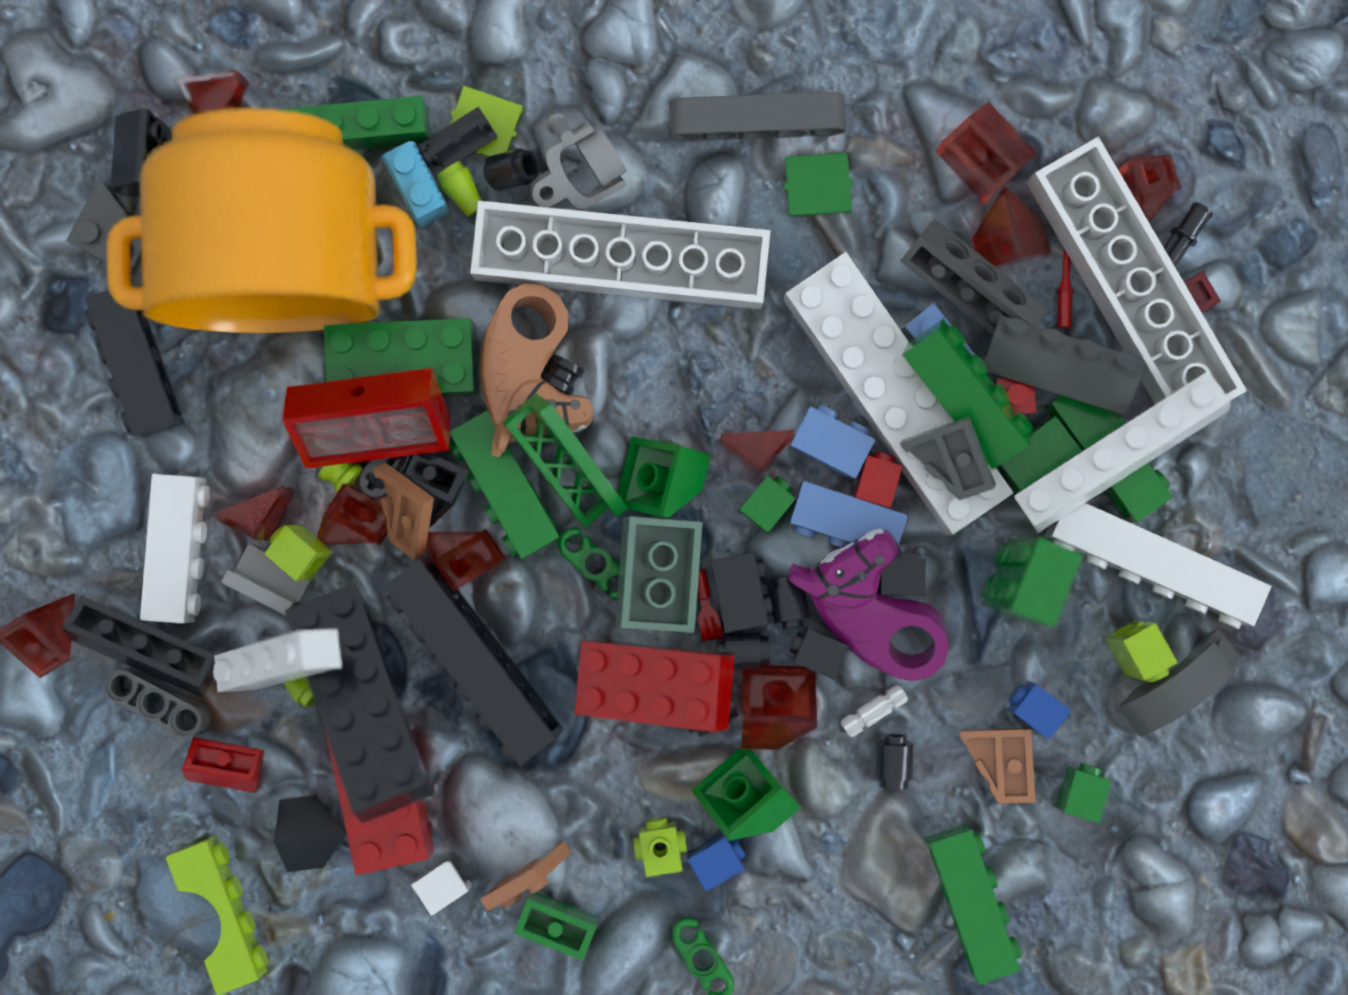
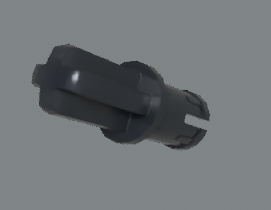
[1163,202,1213,267]

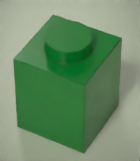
[738,476,796,533]
[1056,763,1112,823]

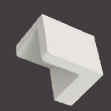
[411,860,472,916]

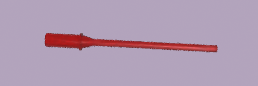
[1056,151,1075,329]

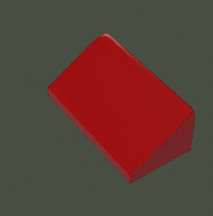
[182,737,265,793]

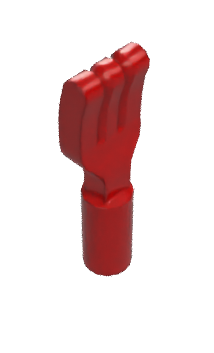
[697,569,724,642]

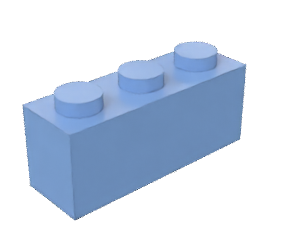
[788,481,908,548]

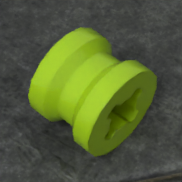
[318,463,364,496]

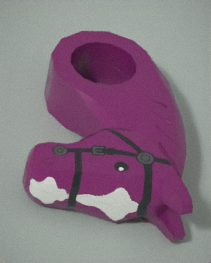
[788,528,949,681]

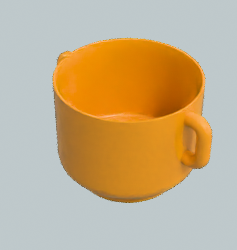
[107,109,417,333]

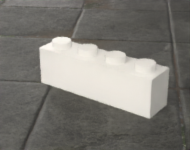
[140,474,210,623]
[213,629,341,692]

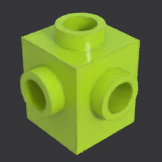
[633,817,687,877]

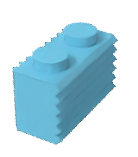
[381,141,451,228]

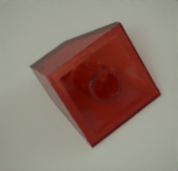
[741,665,818,750]

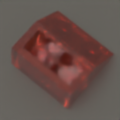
[935,102,1038,204]

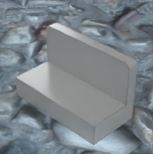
[221,545,312,616]

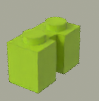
[1104,620,1178,682]

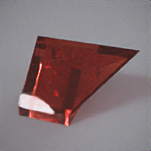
[175,70,249,115]
[1118,155,1181,223]
[971,186,1051,268]
[720,430,794,477]
[317,483,388,545]
[214,486,293,541]
[426,529,506,591]
[0,593,75,678]

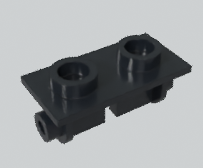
[418,106,498,175]

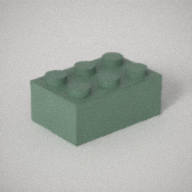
[615,516,703,633]

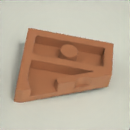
[374,463,434,561]
[960,728,1036,804]
[480,841,572,911]

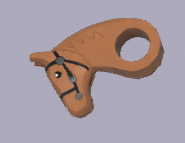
[480,283,594,457]

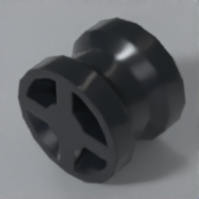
[541,354,585,395]

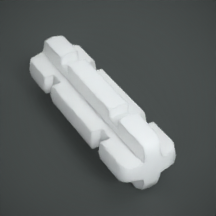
[841,685,908,737]

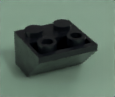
[110,108,172,197]

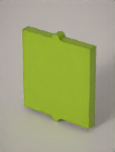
[450,86,523,157]

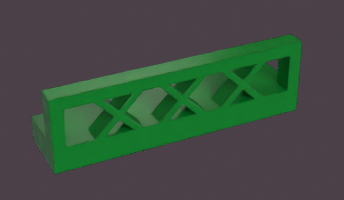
[502,393,628,528]

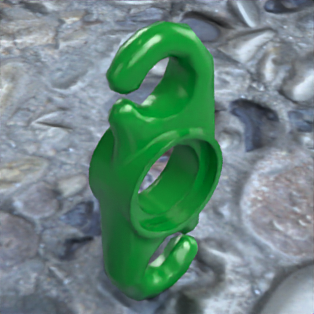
[557,527,620,600]
[672,917,734,995]

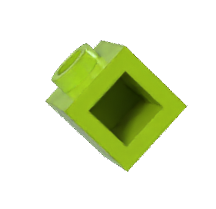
[264,525,333,581]

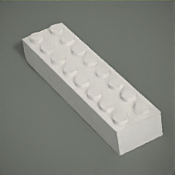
[1026,137,1247,405]
[470,201,771,309]
[783,252,1013,535]

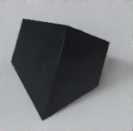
[396,453,469,528]
[274,794,347,872]

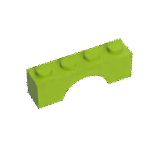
[165,835,268,995]

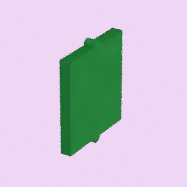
[783,153,853,217]

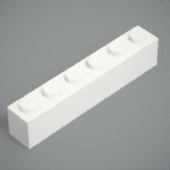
[1014,371,1231,533]
[1044,503,1272,629]

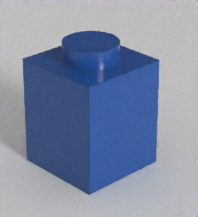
[1007,681,1071,740]
[687,832,746,892]

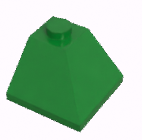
[617,436,711,519]
[691,742,801,841]

